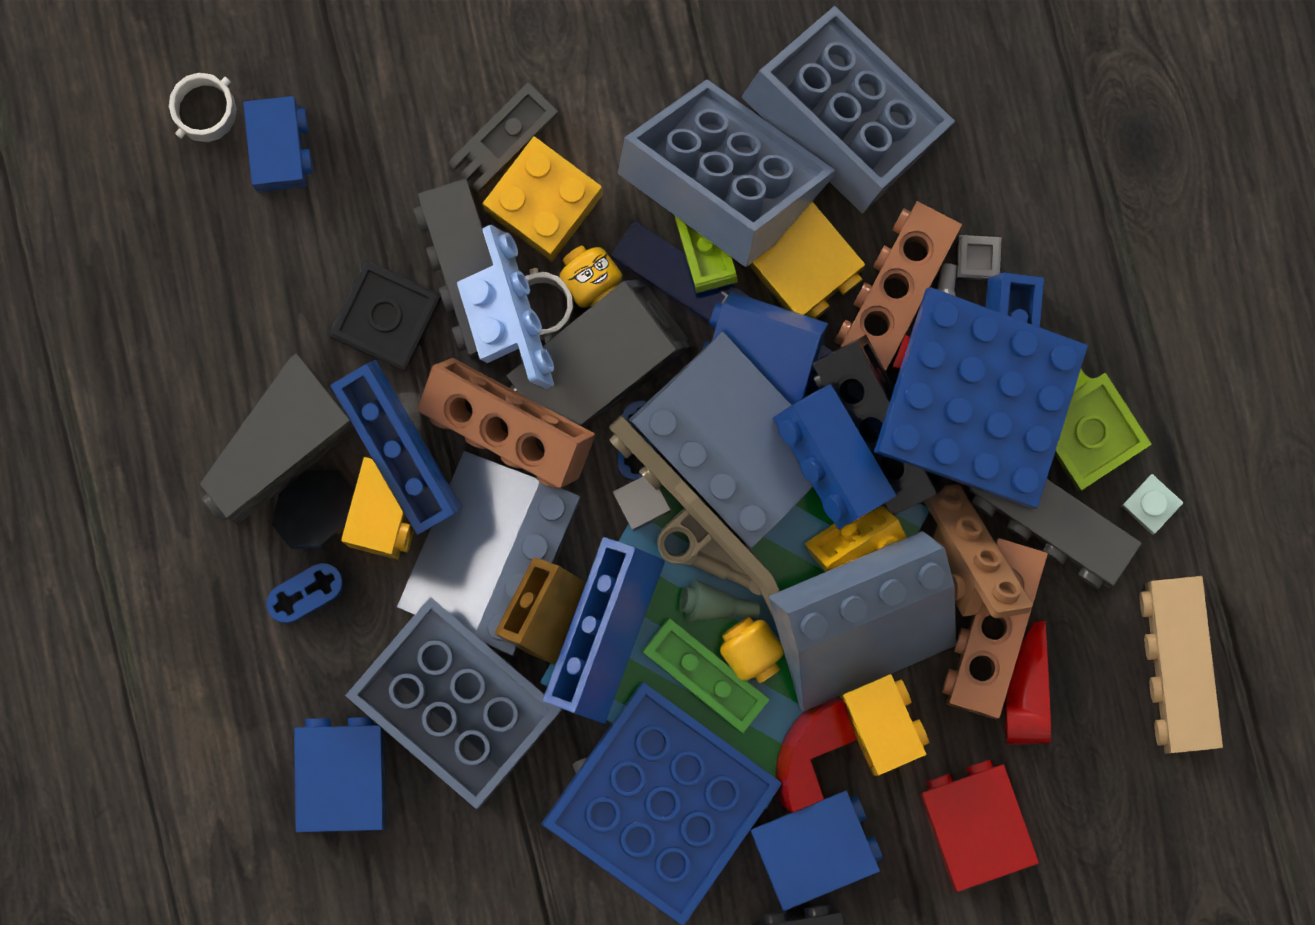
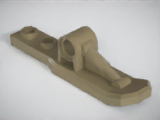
[609,415,780,621]

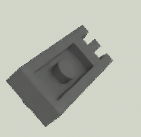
[448,82,559,193]

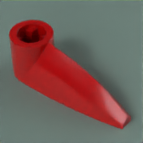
[1005,621,1051,745]

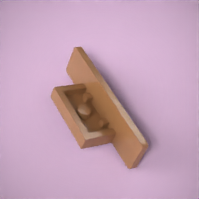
[924,484,1032,618]

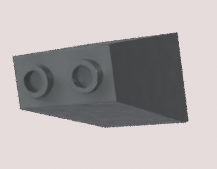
[506,279,694,428]
[200,353,356,525]

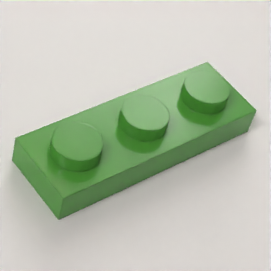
[641,618,770,733]

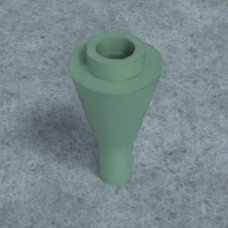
[679,579,760,622]

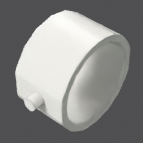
[169,73,237,142]
[525,268,574,343]

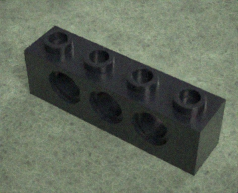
[812,335,945,515]

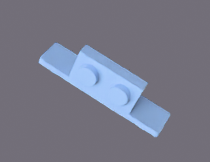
[457,225,554,389]

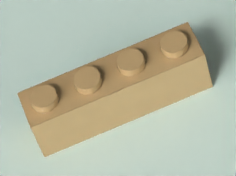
[1139,576,1223,754]

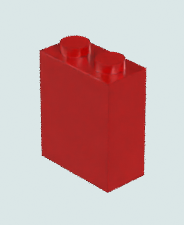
[919,759,1039,892]

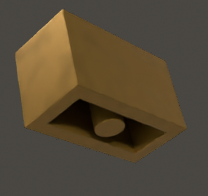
[494,557,586,665]

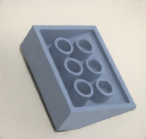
[742,6,955,214]
[618,79,835,267]
[628,332,813,548]
[397,451,581,657]
[768,531,956,712]
[345,597,562,809]

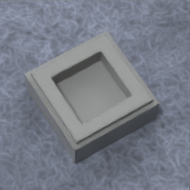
[956,235,1002,281]
[613,477,672,532]

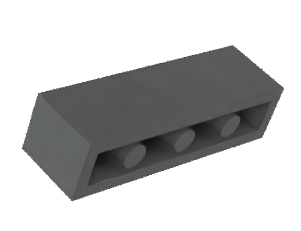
[413,178,493,360]
[966,479,1142,589]

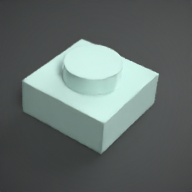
[1121,474,1183,535]

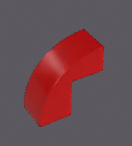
[775,698,857,812]

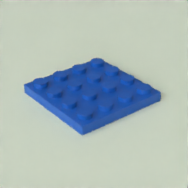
[874,287,1088,509]
[541,682,782,925]

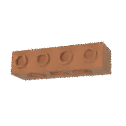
[834,201,962,371]
[417,358,596,488]
[942,538,1048,719]

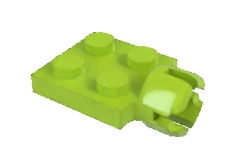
[1054,369,1152,491]

